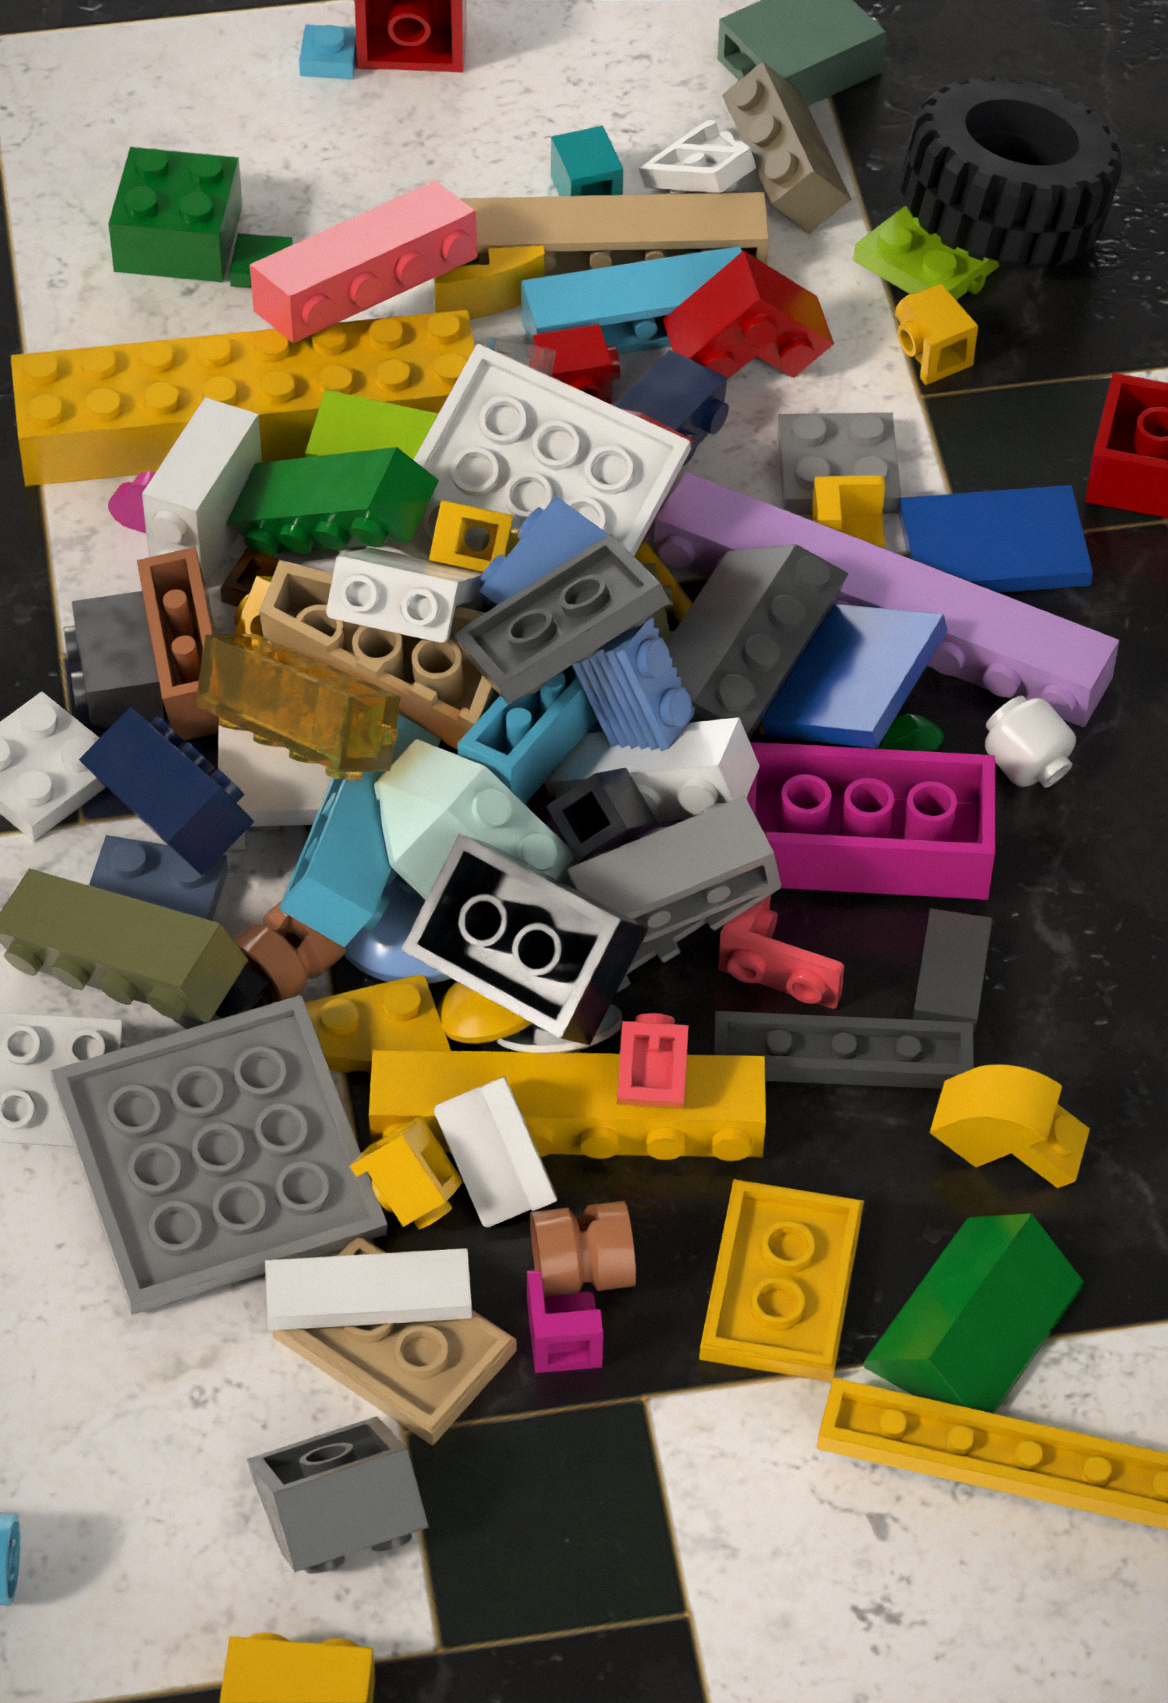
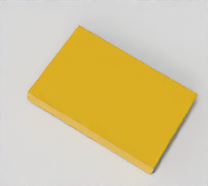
[699,1179,864,1382]

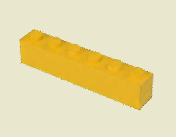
[369,1050,766,1161]

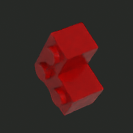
[663,250,834,380]

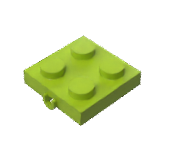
[853,206,1000,300]

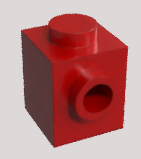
[533,324,621,404]

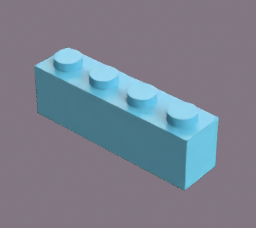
[521,246,742,356]
[458,665,598,804]
[279,701,441,948]

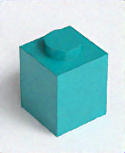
[551,125,623,196]

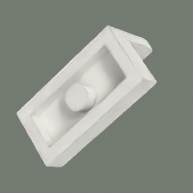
[434,1076,558,1227]

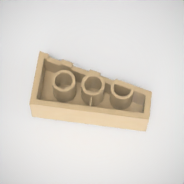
[259,560,500,750]

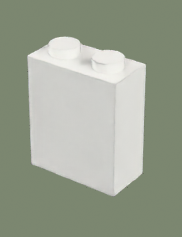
[142,397,262,586]

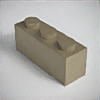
[722,61,852,233]

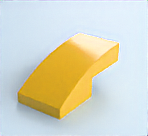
[434,245,545,319]

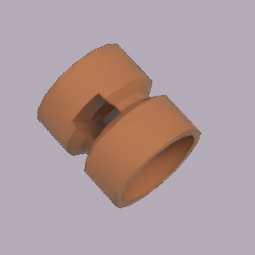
[234,901,346,1003]
[530,1201,636,1298]

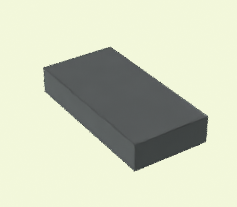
[913,908,992,1032]

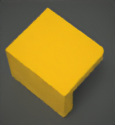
[811,475,886,549]

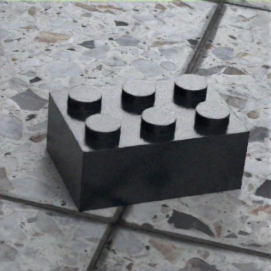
[401,833,649,1045]

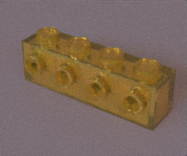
[196,634,401,781]

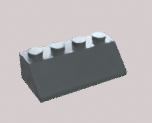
[666,544,849,742]

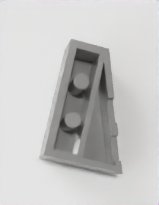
[567,795,782,993]

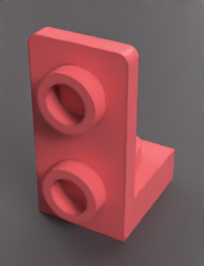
[718,895,845,1009]
[617,1013,689,1109]

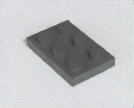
[453,534,670,705]

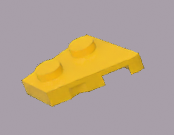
[304,975,451,1074]

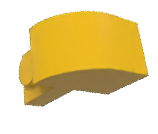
[929,1065,1090,1188]

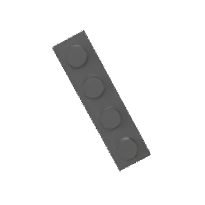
[714,1011,974,1089]

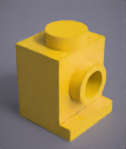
[895,283,978,385]
[429,500,521,572]
[349,1115,464,1229]

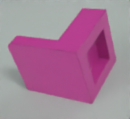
[527,1270,603,1373]

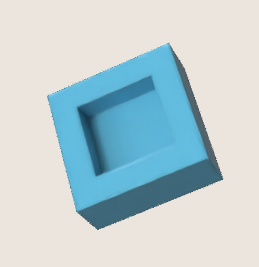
[299,24,357,79]

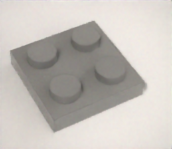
[777,412,901,515]

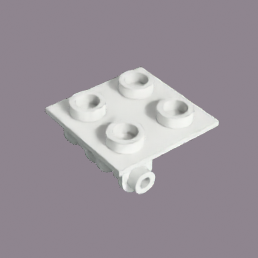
[0,1012,126,1147]

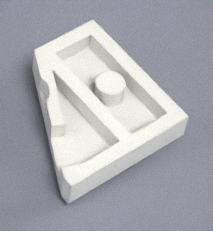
[638,120,757,194]

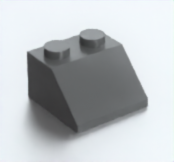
[247,1416,429,1574]

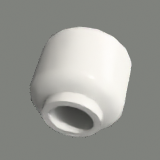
[985,695,1076,788]

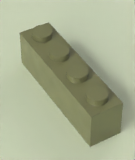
[0,868,248,1023]

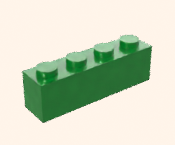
[226,447,439,557]

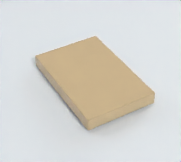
[273,1237,517,1446]

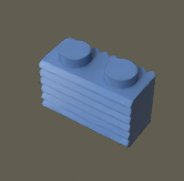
[572,618,695,752]

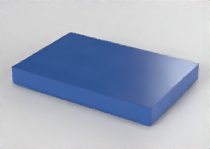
[898,485,1093,593]
[762,604,948,748]

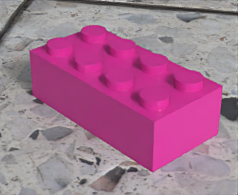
[746,742,995,900]

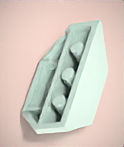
[374,739,580,900]

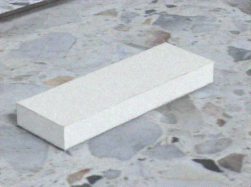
[265,1248,472,1331]

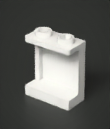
[326,547,484,643]
[218,711,367,850]

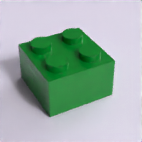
[108,147,242,283]

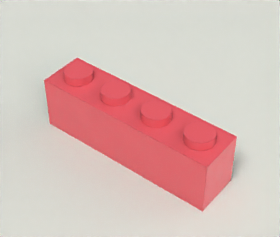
[250,181,478,343]

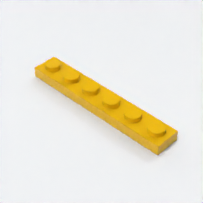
[817,1377,1168,1530]

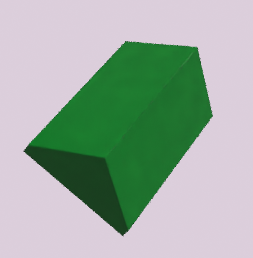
[864,1213,1083,1414]

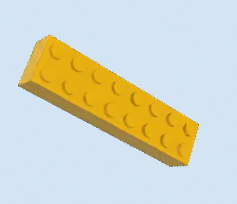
[11,309,475,487]

